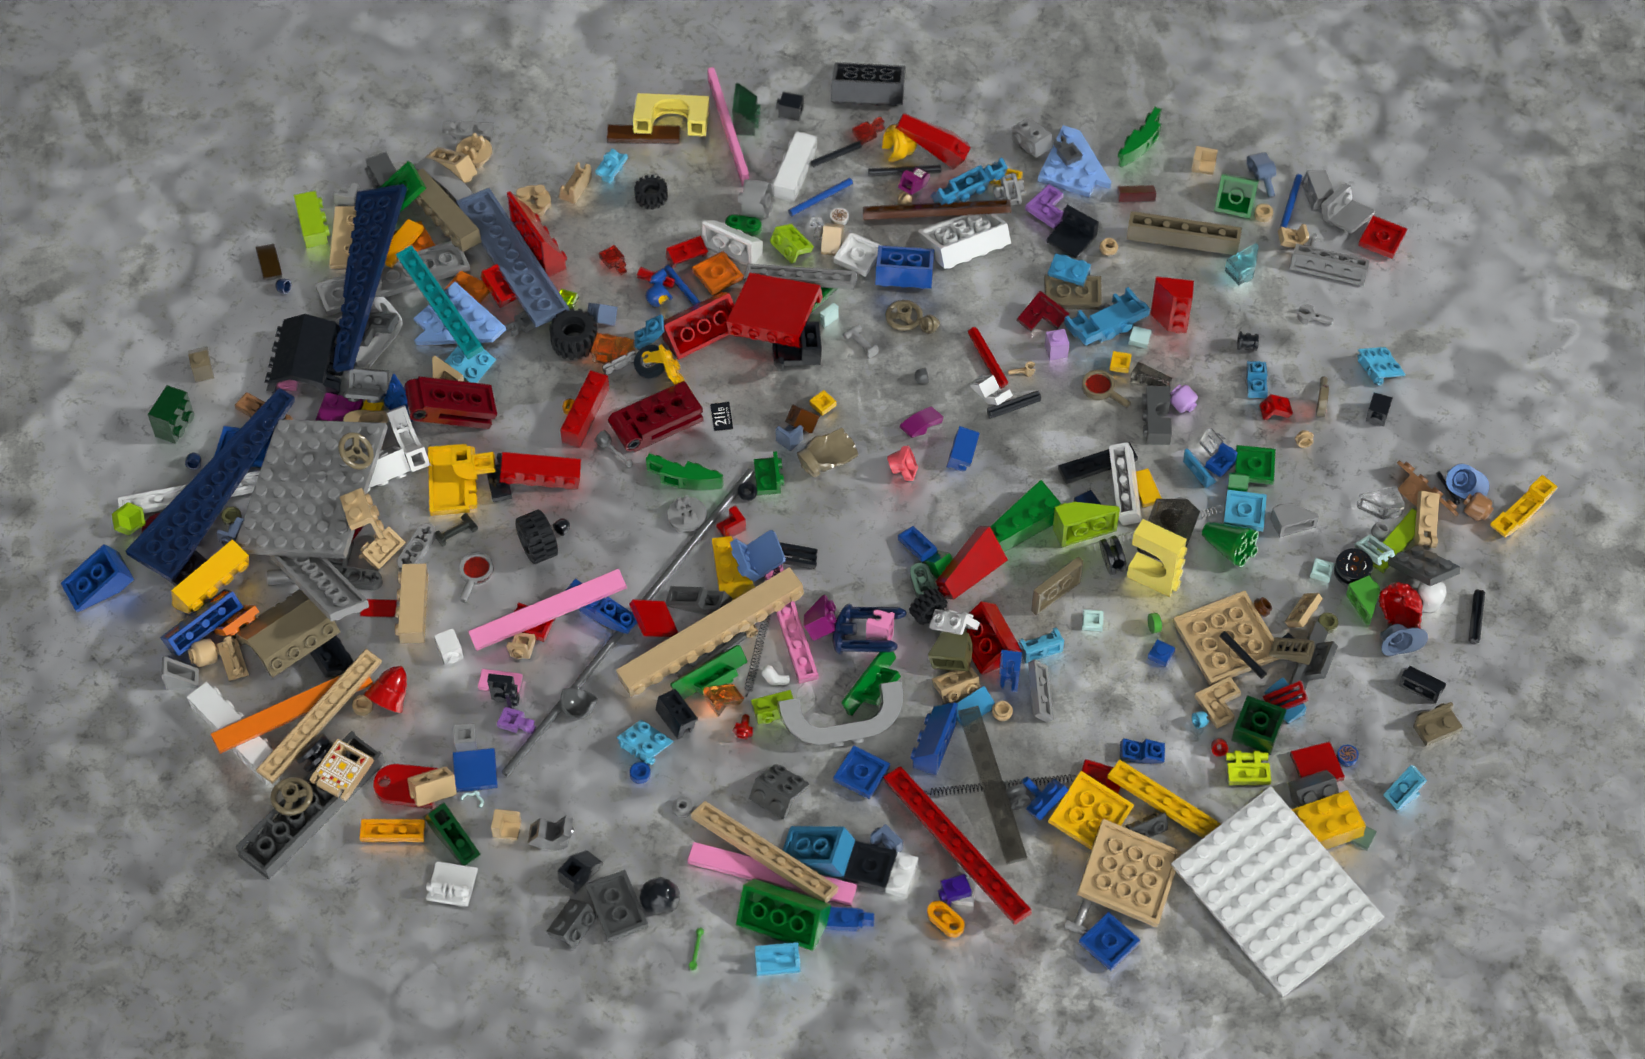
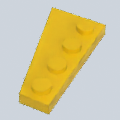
[712,536,755,601]

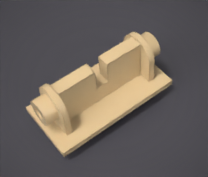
[217,636,249,681]

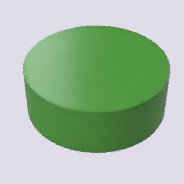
[1147,613,1162,634]

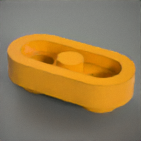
[927,901,965,938]

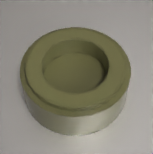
[221,507,242,527]
[1318,613,1338,634]

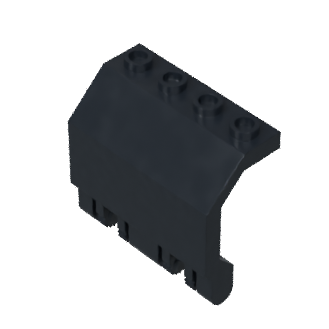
[264,314,344,395]

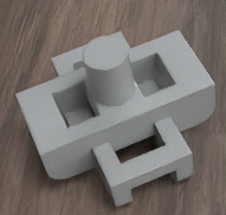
[993,173,1026,206]

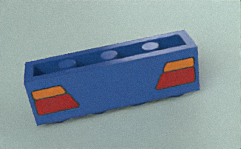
[160,589,243,656]

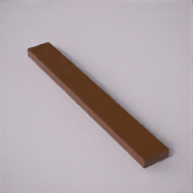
[863,200,1011,220]

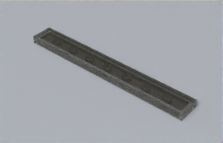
[958,706,1027,865]

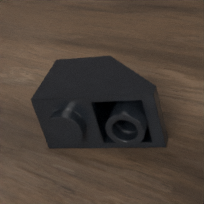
[557,850,603,894]

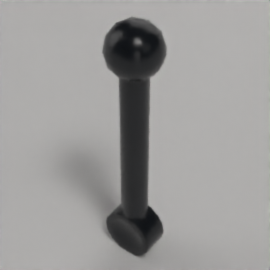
[1436,471,1461,505]

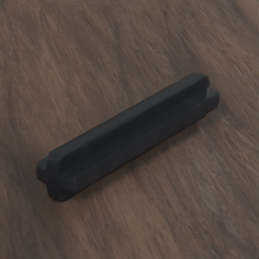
[987,391,1041,418]
[1469,589,1485,644]

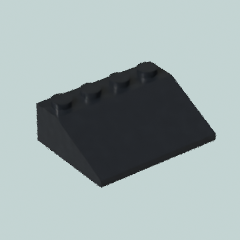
[831,62,905,106]

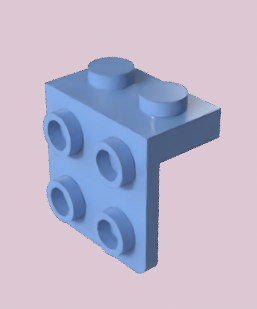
[730,530,786,582]

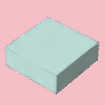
[820,303,839,328]
[1129,326,1152,349]
[1310,558,1335,583]
[1082,609,1104,632]

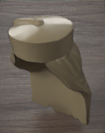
[796,427,859,477]

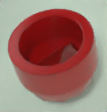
[1211,738,1228,756]

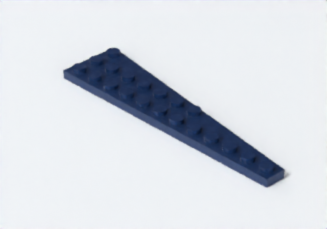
[333,184,407,372]
[125,388,295,583]

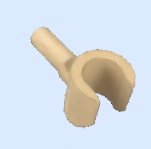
[1008,361,1036,377]

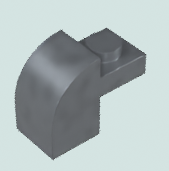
[528,816,574,850]

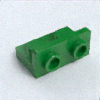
[754,451,784,496]

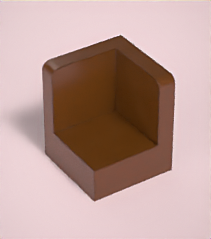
[785,404,820,433]

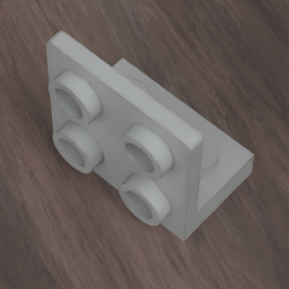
[1321,183,1375,233]

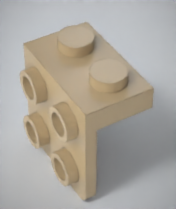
[340,488,385,539]

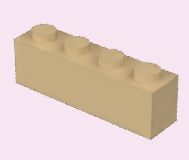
[395,564,429,643]

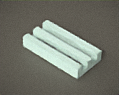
[1354,534,1395,566]

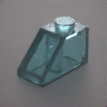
[1225,243,1259,285]

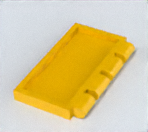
[428,444,477,516]

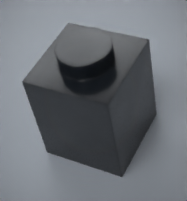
[776,92,804,121]
[1366,392,1393,426]

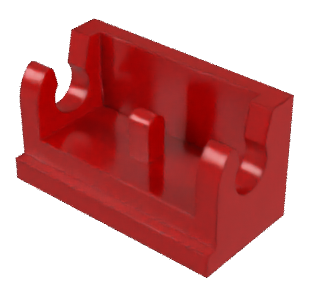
[666,235,708,269]
[480,264,517,308]

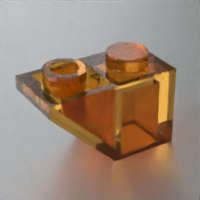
[591,333,635,364]

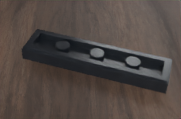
[1058,442,1138,484]

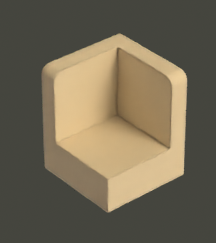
[1192,146,1218,175]
[491,809,522,840]

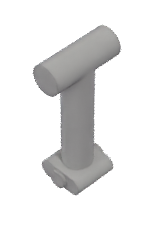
[843,324,879,359]
[1064,897,1093,935]

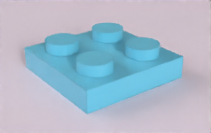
[1223,490,1267,532]

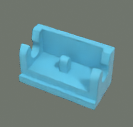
[1018,627,1064,664]
[755,942,800,976]

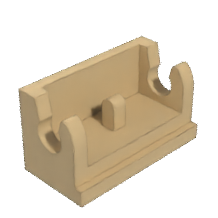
[559,162,592,204]
[407,766,457,807]

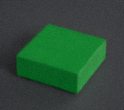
[1227,472,1249,492]

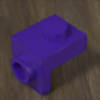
[938,874,972,907]

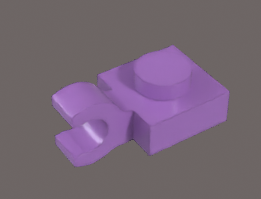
[497,707,536,734]

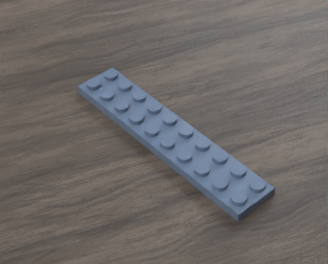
[456,188,570,327]

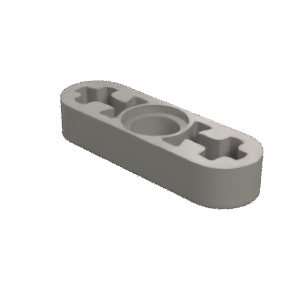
[397,523,436,572]

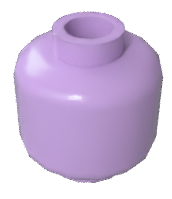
[1170,384,1198,413]

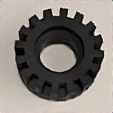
[634,175,668,210]
[909,588,948,625]

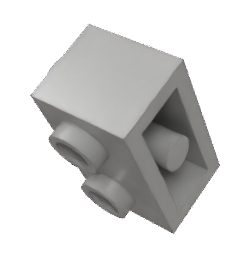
[1012,117,1053,158]

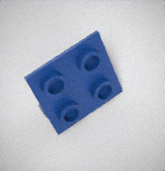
[384,374,413,422]

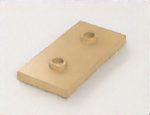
[329,206,356,269]

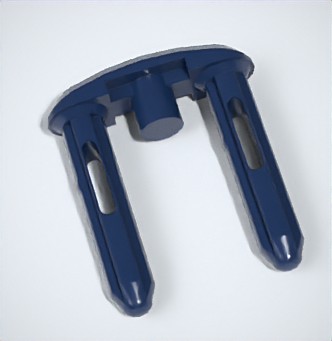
[833,604,906,655]

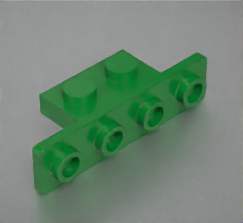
[670,645,747,699]
[842,652,901,716]

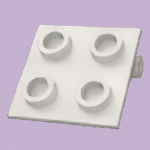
[426,861,478,907]

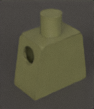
[928,628,973,671]

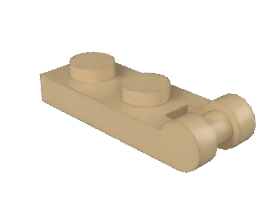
[1414,491,1440,548]

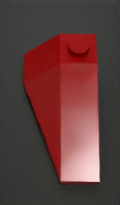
[896,114,971,170]

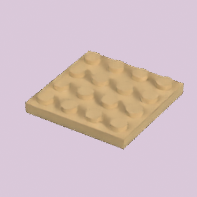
[1173,591,1281,686]
[1076,819,1182,927]

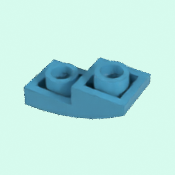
[634,314,664,350]
[1247,361,1268,398]

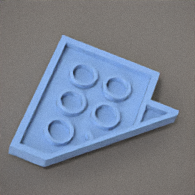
[1038,125,1112,197]
[413,282,507,345]

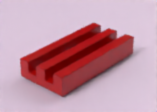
[1262,681,1309,710]

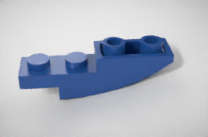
[565,578,637,634]

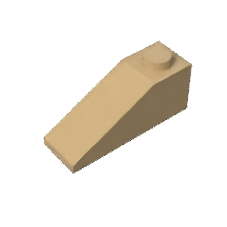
[425,147,478,183]

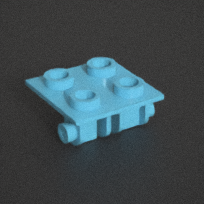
[444,346,496,383]
[1357,347,1406,386]
[617,720,674,765]

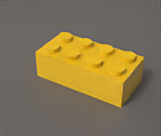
[1291,790,1366,850]

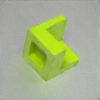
[112,502,145,536]

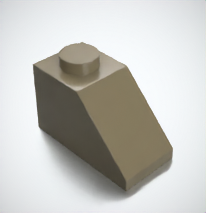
[188,347,214,383]

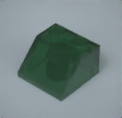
[732,83,761,136]

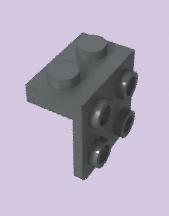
[343,368,389,403]
[749,764,809,819]

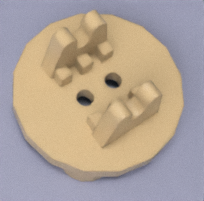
[456,133,492,168]

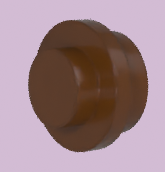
[1254,597,1272,617]

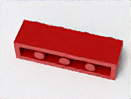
[560,370,609,448]
[500,452,581,490]

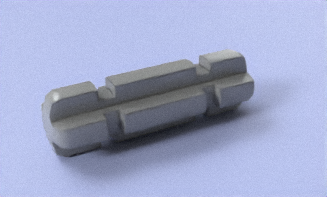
[602,350,636,375]

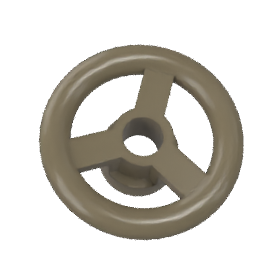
[885,300,923,331]
[338,432,374,470]
[270,777,313,815]

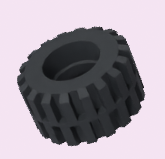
[549,308,599,360]
[515,509,558,564]

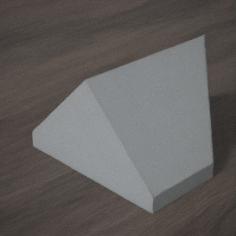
[161,655,199,690]

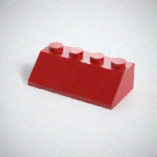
[661,292,734,360]

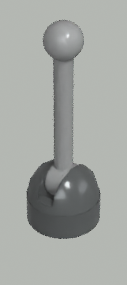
[594,430,633,467]

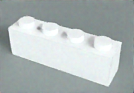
[771,132,817,202]
[1109,442,1142,526]

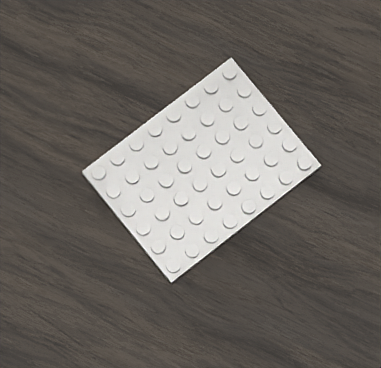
[1171,786,1384,998]

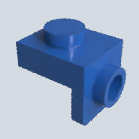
[1205,443,1238,478]

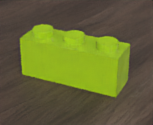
[294,190,330,248]

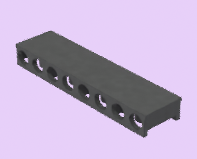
[236,731,386,880]

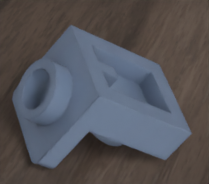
[216,517,244,546]
[870,824,903,855]

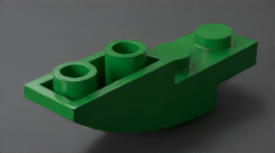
[1117,107,1161,167]
[646,453,724,490]

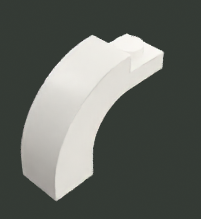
[386,405,430,472]

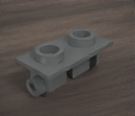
[1126,812,1168,838]

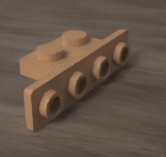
[1397,460,1459,517]

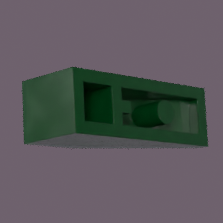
[423,802,481,866]

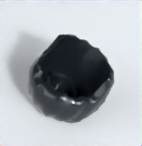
[639,877,680,914]

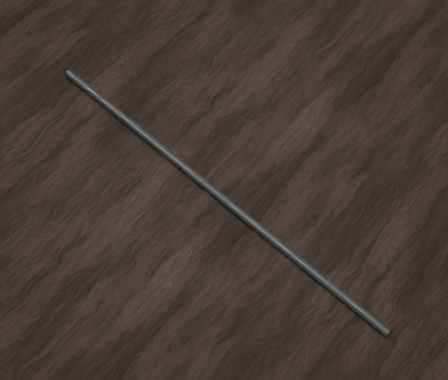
[502,468,755,777]

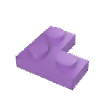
[1025,184,1063,229]

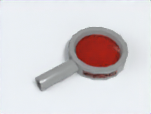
[459,552,494,603]

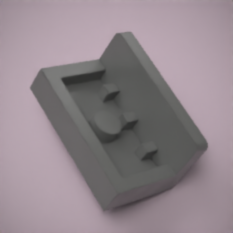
[546,898,597,949]

